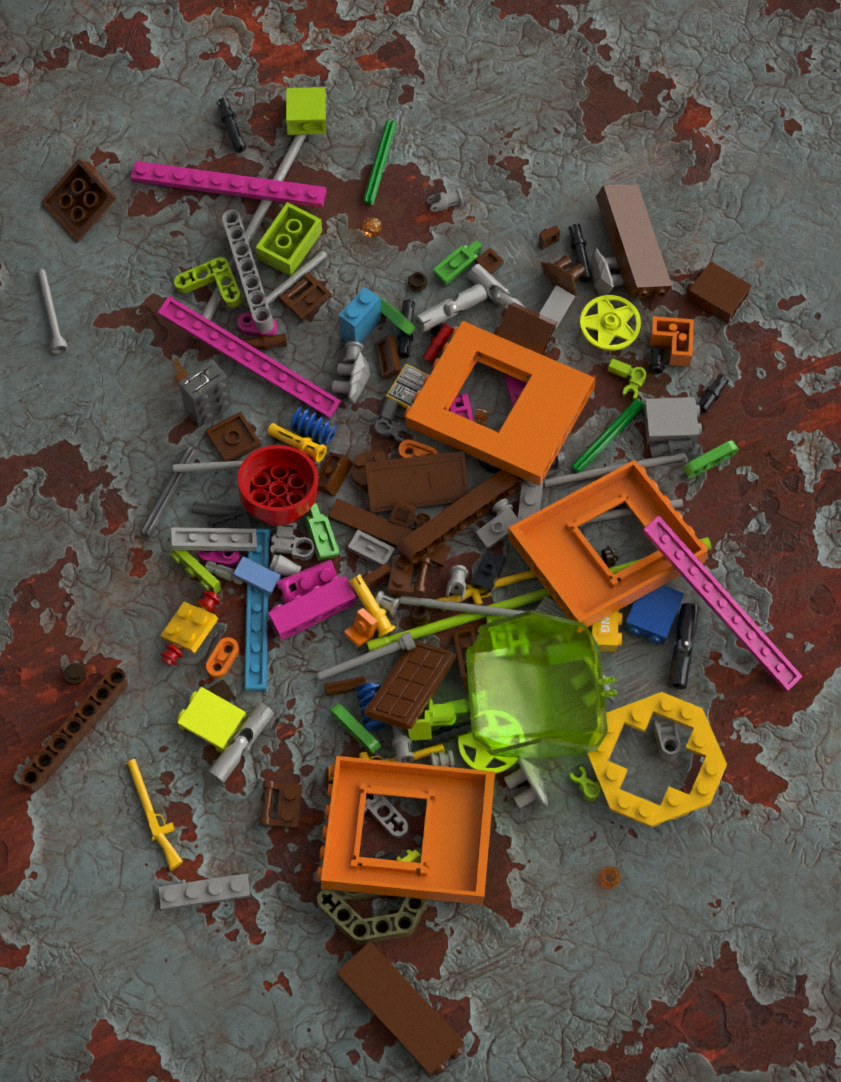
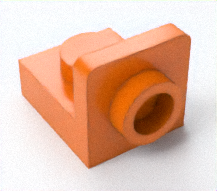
[344,608,378,647]

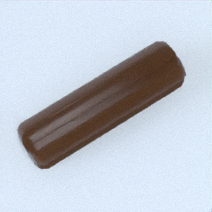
[324,676,366,696]

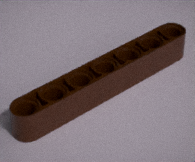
[397,470,522,564]
[20,667,128,792]

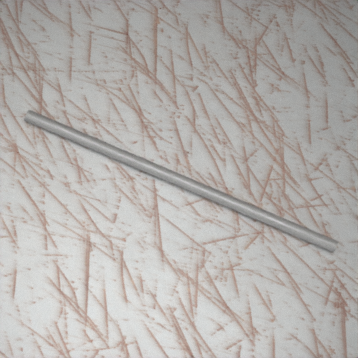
[192,134,307,340]

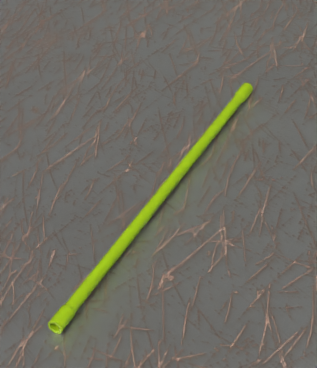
[366,537,711,652]

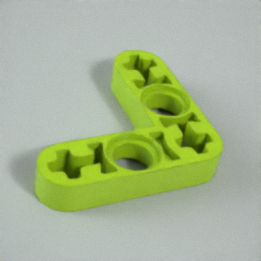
[174,257,243,308]

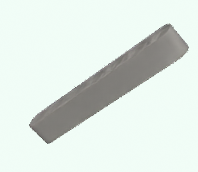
[222,210,274,333]

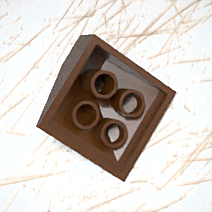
[41,158,116,242]

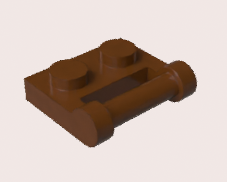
[278,272,332,322]
[388,555,431,598]
[258,781,303,830]

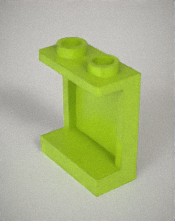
[286,87,326,135]

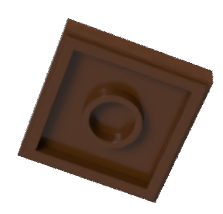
[205,411,262,462]

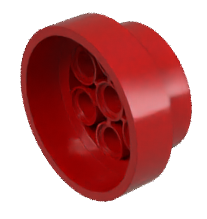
[238,445,318,526]

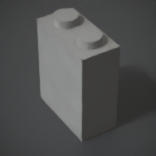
[644,397,702,445]

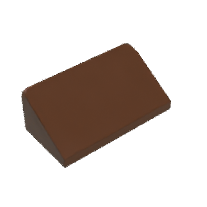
[318,452,352,497]

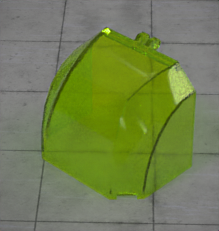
[466,610,618,758]

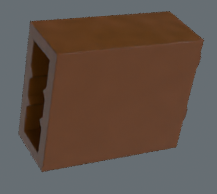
[687,261,752,324]
[494,302,558,356]

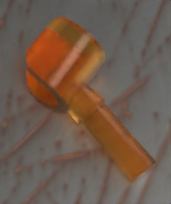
[173,359,188,383]
[475,408,488,426]

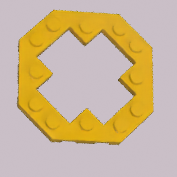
[587,692,727,828]

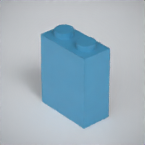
[339,287,381,343]

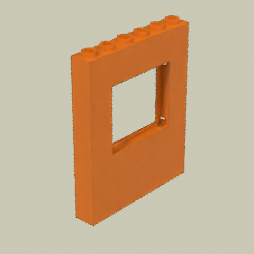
[404,321,595,486]
[508,460,708,632]
[317,756,495,905]

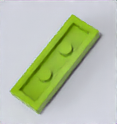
[169,545,221,594]

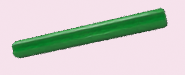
[363,120,396,206]
[571,399,644,473]

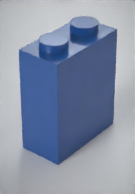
[624,585,684,645]

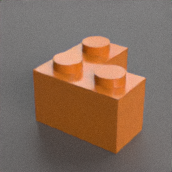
[650,316,694,367]

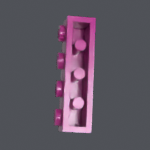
[268,575,357,641]

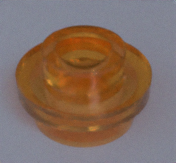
[598,866,621,889]

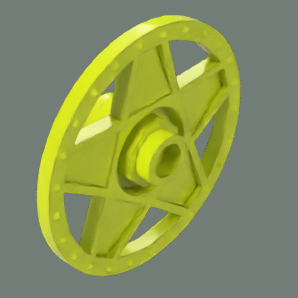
[580,295,641,351]
[458,710,524,774]

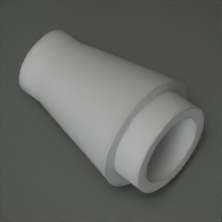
[269,554,302,576]

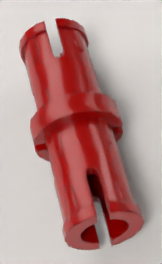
[422,323,454,364]

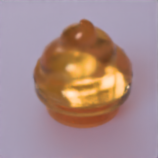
[362,217,382,237]

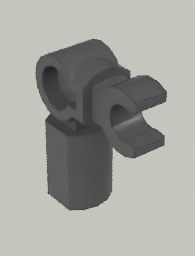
[374,398,408,444]

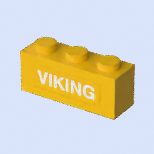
[590,610,622,653]

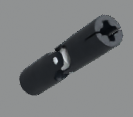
[667,603,700,690]

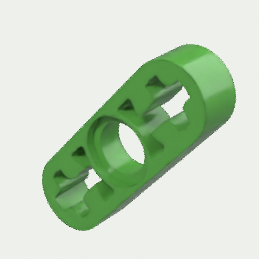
[380,297,416,335]
[682,440,739,479]
[329,703,381,755]

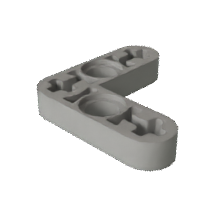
[326,794,408,839]

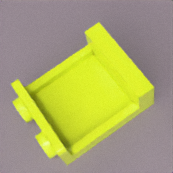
[177,687,247,753]

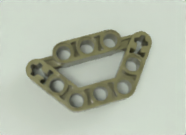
[317,889,430,945]

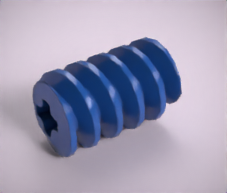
[290,406,337,445]
[356,683,385,731]

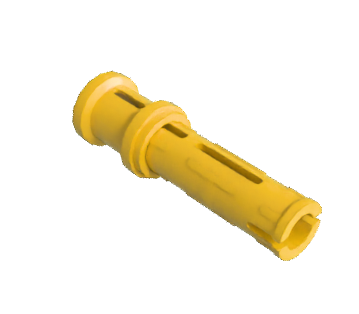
[267,423,327,462]
[349,574,395,637]

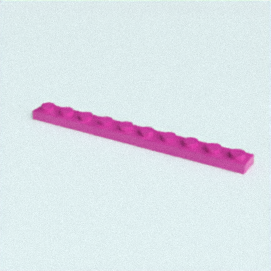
[131,161,327,208]
[158,296,341,419]
[642,516,803,692]

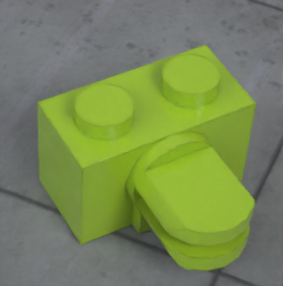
[408,699,456,741]

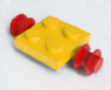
[160,590,220,667]

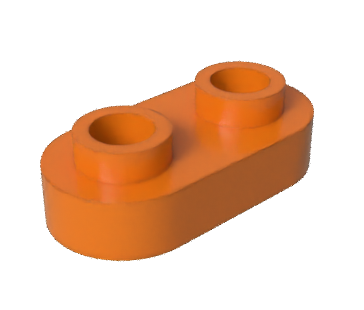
[399,440,438,458]
[206,637,239,679]

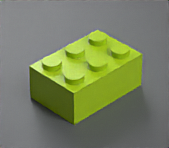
[256,202,322,276]

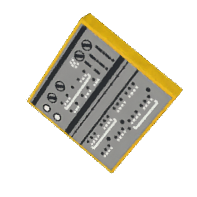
[386,364,428,409]

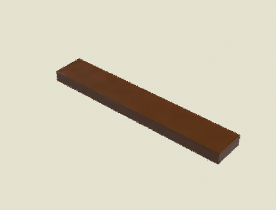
[328,498,451,567]

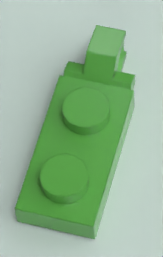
[432,240,482,286]
[305,503,339,560]

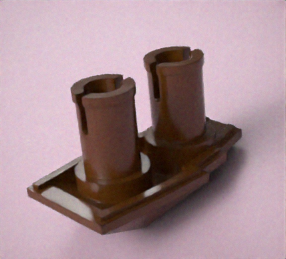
[541,255,586,296]

